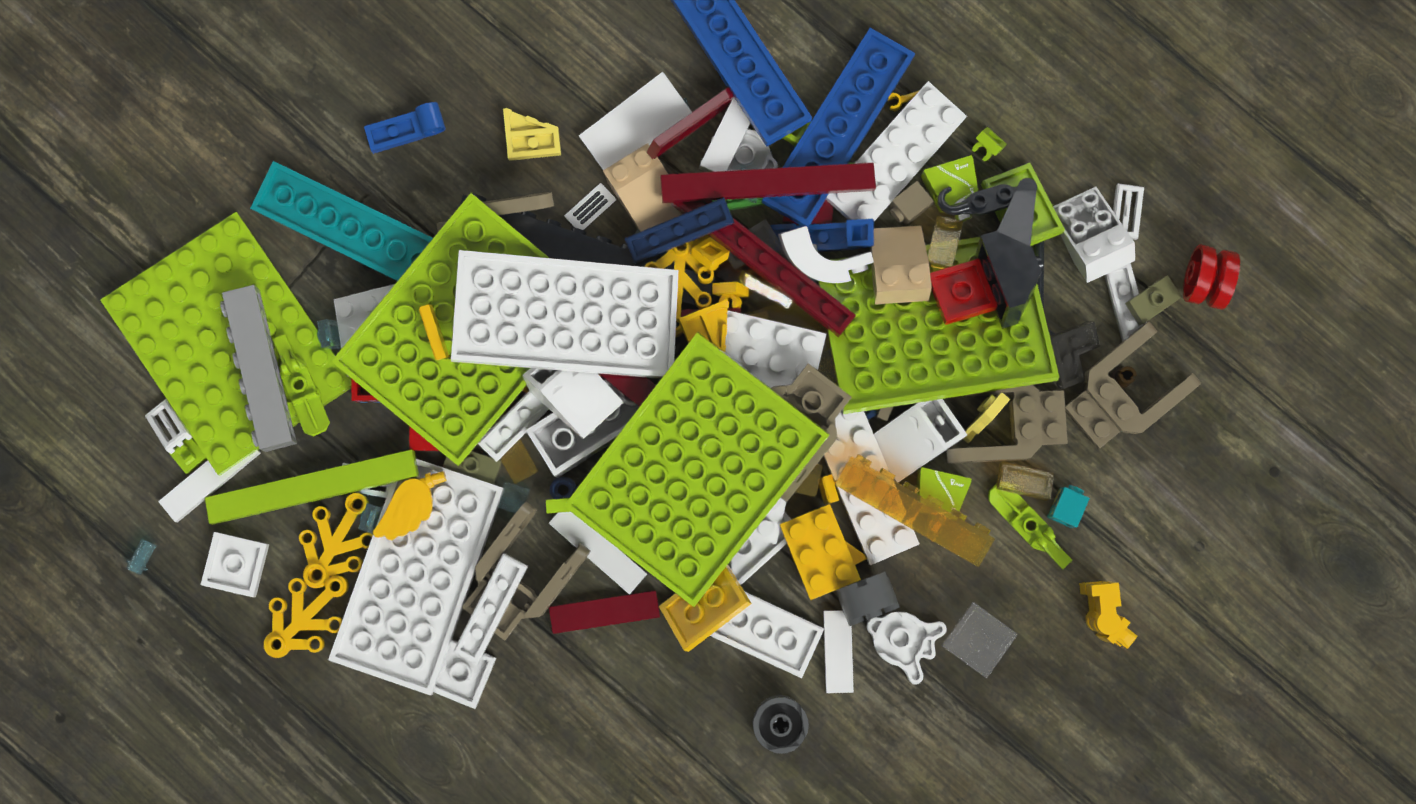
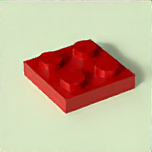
[930,259,997,325]

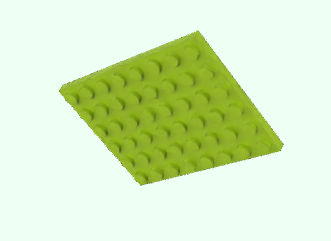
[331,193,549,466]
[100,212,351,476]
[818,237,1059,414]
[564,332,830,607]

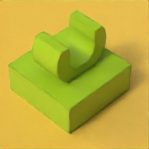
[972,127,1007,161]
[169,438,207,474]

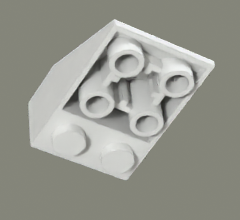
[1053,187,1135,283]
[522,368,623,439]
[874,399,967,483]

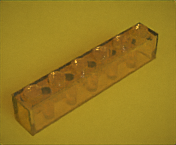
[833,454,995,567]

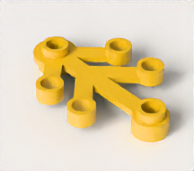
[645,241,714,338]
[299,493,373,588]
[264,575,349,658]

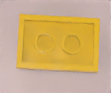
[780,504,861,600]
[659,565,752,652]

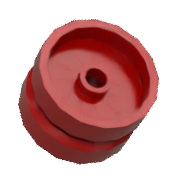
[1183,244,1240,310]

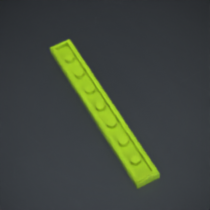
[205,450,419,525]

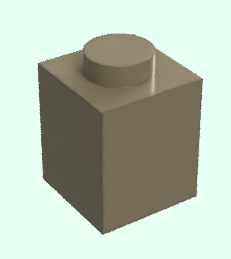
[890,181,934,226]

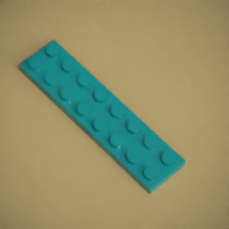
[250,161,433,281]

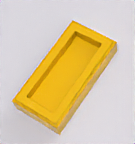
[419,304,449,360]

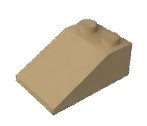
[603,143,682,232]
[870,226,932,304]

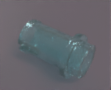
[126,539,157,575]

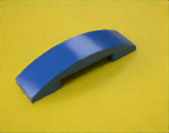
[769,219,874,253]

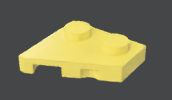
[503,108,561,161]
[963,392,1010,443]

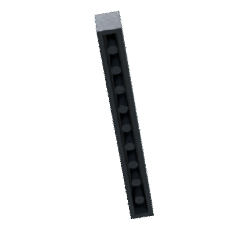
[459,194,716,309]

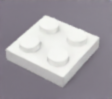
[201,532,269,597]

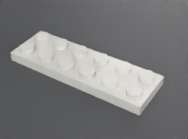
[826,81,967,221]
[823,410,919,565]

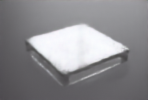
[941,602,1018,678]

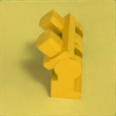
[1079,581,1137,649]

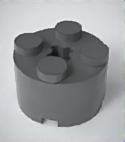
[836,571,900,626]
[752,695,809,754]

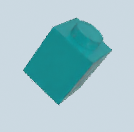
[1047,485,1090,528]

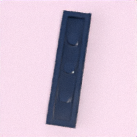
[625,197,735,264]

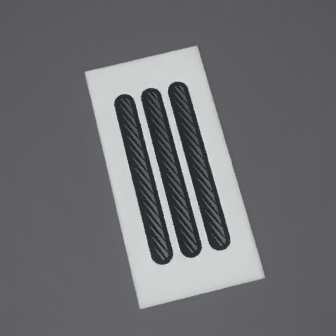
[564,183,617,230]

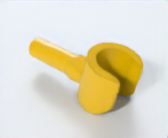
[887,90,920,111]

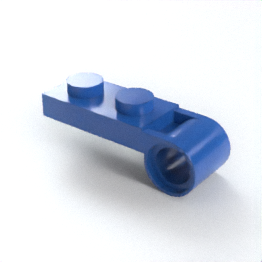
[364,102,446,154]

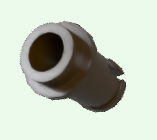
[1111,366,1137,388]

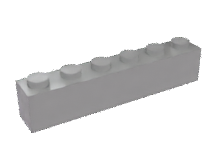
[220,285,297,452]

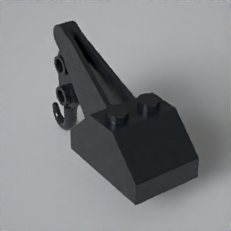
[937,178,1043,329]

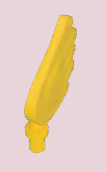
[373,471,447,540]

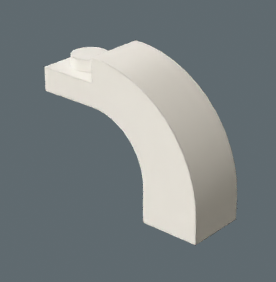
[778,226,874,283]

